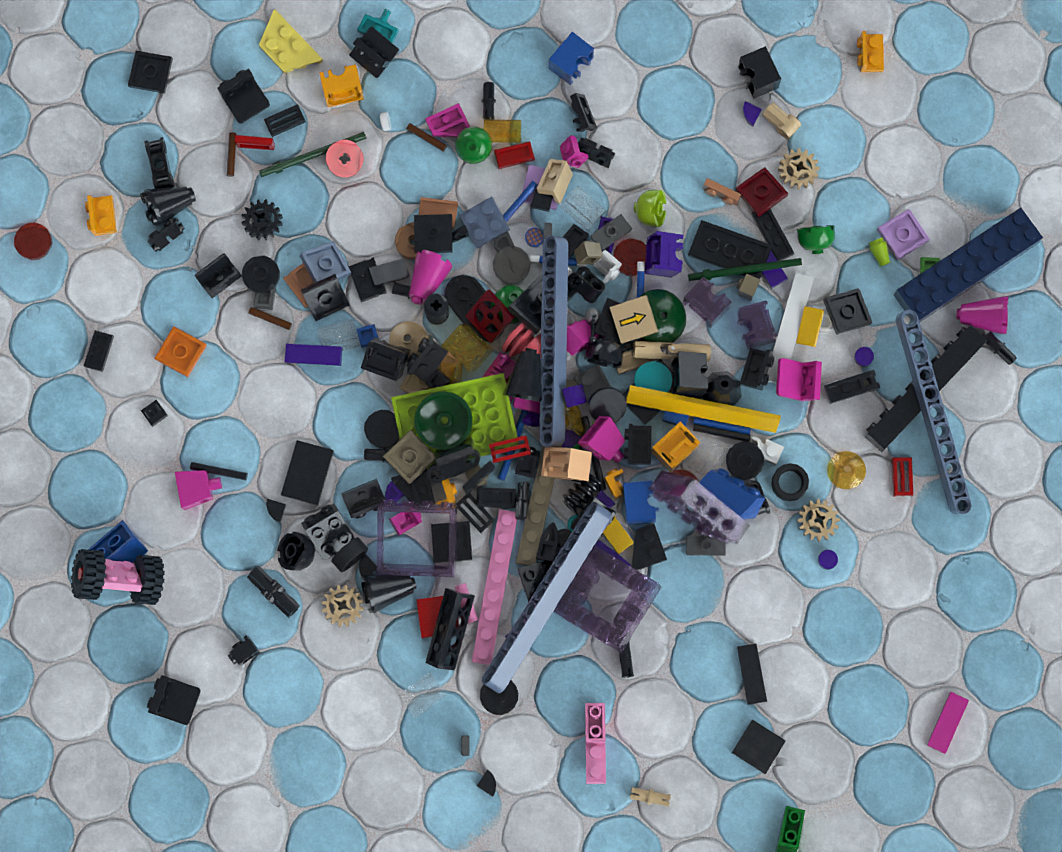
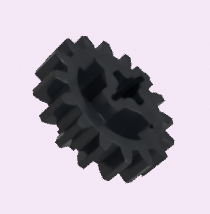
[242,199,283,241]

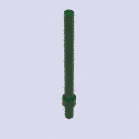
[259,132,367,178]
[688,258,802,281]

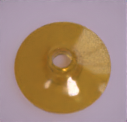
[565,405,584,436]
[827,451,866,489]

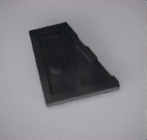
[391,468,436,510]
[631,523,667,572]

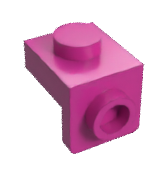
[559,135,589,168]
[389,505,422,536]

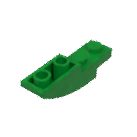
[775,806,805,852]

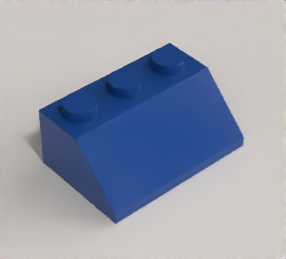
[692,468,765,520]
[88,520,148,563]

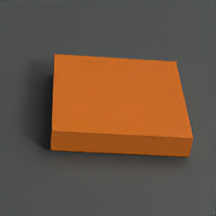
[154,326,207,377]

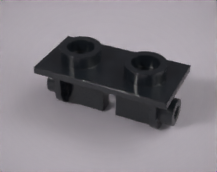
[578,137,615,168]
[147,218,185,252]

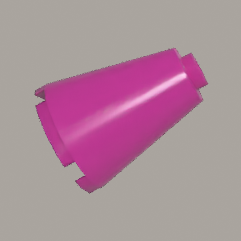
[409,250,452,305]
[956,296,1008,334]

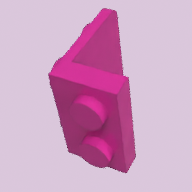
[776,358,822,402]

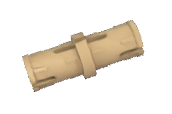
[630,787,671,807]

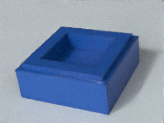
[356,324,378,348]

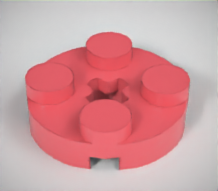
[326,140,364,178]

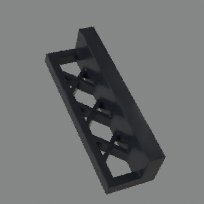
[425,588,475,671]

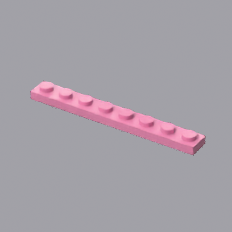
[472,509,517,665]

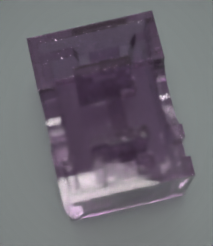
[683,277,732,329]
[737,300,778,350]

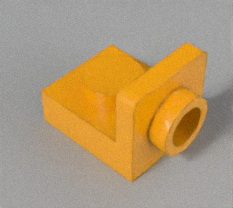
[604,468,624,500]

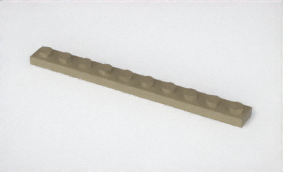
[516,379,577,566]

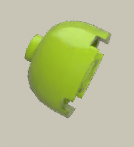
[633,190,666,227]

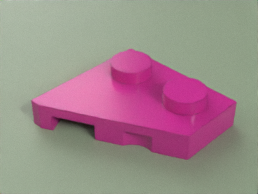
[425,103,470,137]

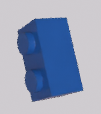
[662,411,689,426]

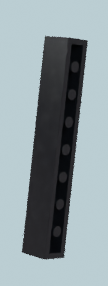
[865,325,987,452]

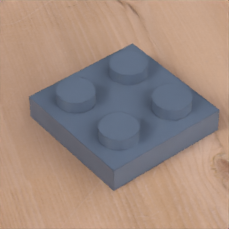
[460,196,510,248]
[300,241,351,283]

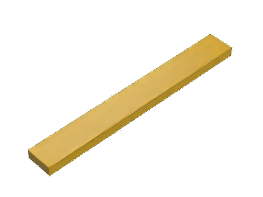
[626,385,781,433]

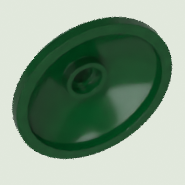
[638,289,686,343]
[414,391,473,450]

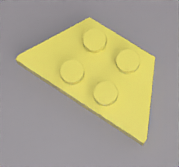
[259,9,323,73]

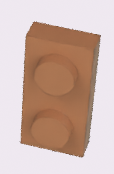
[703,178,741,206]

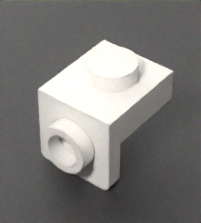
[593,250,622,284]

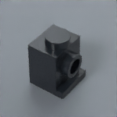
[228,635,260,666]

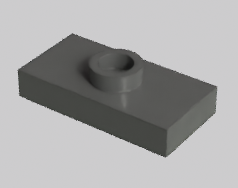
[591,214,632,251]
[686,536,726,556]

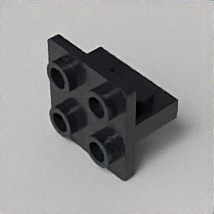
[349,27,399,78]
[406,335,448,382]

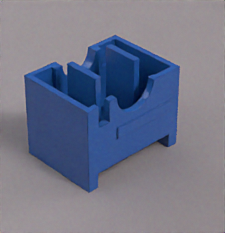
[549,32,594,85]
[623,480,659,525]

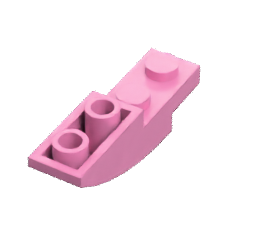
[585,703,606,784]

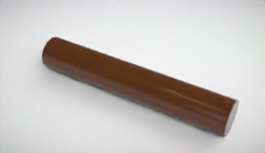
[406,123,447,152]
[227,132,237,177]
[248,307,292,330]

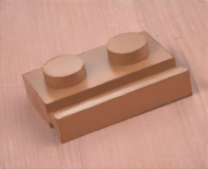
[418,197,458,230]
[283,263,314,308]

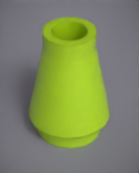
[869,237,891,267]

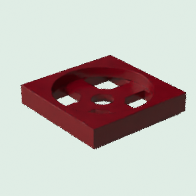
[465,289,515,343]

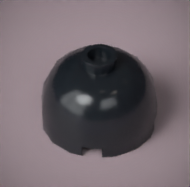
[584,335,623,368]
[277,532,315,571]

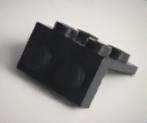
[217,68,270,124]
[301,503,355,560]
[147,675,201,725]

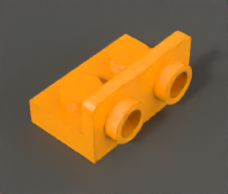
[857,31,884,72]
[85,195,117,236]

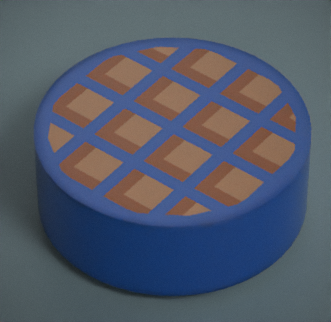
[525,228,544,247]

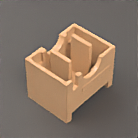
[541,447,592,481]

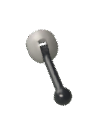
[585,308,600,343]

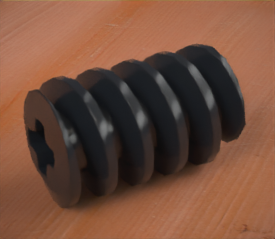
[424,293,449,325]
[562,473,604,515]

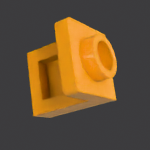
[436,478,457,510]

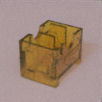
[441,324,494,372]

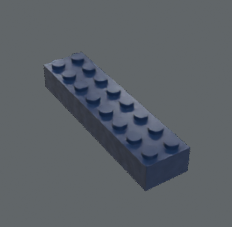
[894,207,1043,322]

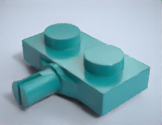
[357,9,399,43]

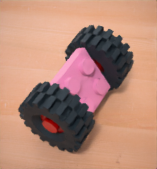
[71,549,165,605]

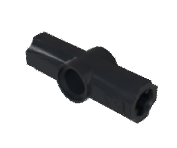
[247,565,300,618]

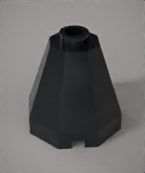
[703,371,742,406]

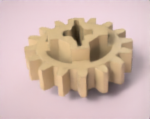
[778,148,820,190]
[797,499,840,542]
[322,585,364,627]

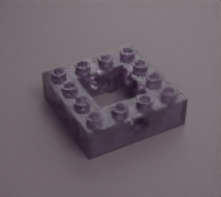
[649,470,750,544]
[553,545,662,654]

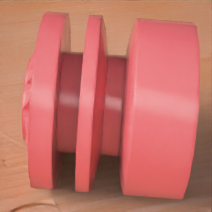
[501,323,541,360]

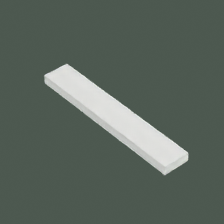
[767,273,814,384]

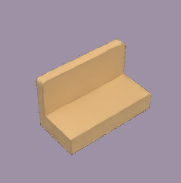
[537,159,573,204]

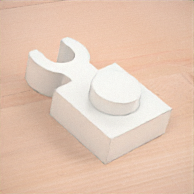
[752,437,784,465]

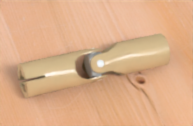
[633,341,711,361]

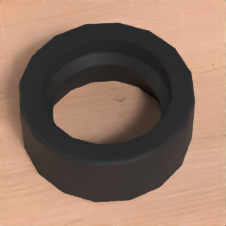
[771,463,809,501]
[331,537,368,573]

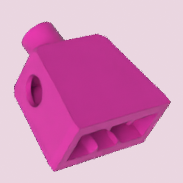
[578,416,625,463]
[175,471,222,510]

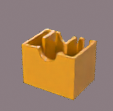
[319,64,364,108]
[651,421,700,473]

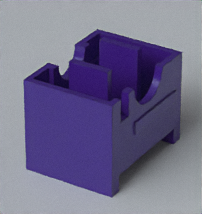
[645,231,684,278]

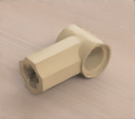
[762,102,801,139]

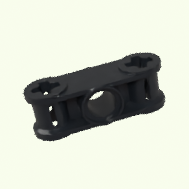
[144,137,175,189]
[427,449,481,483]

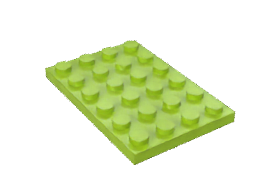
[391,373,520,468]

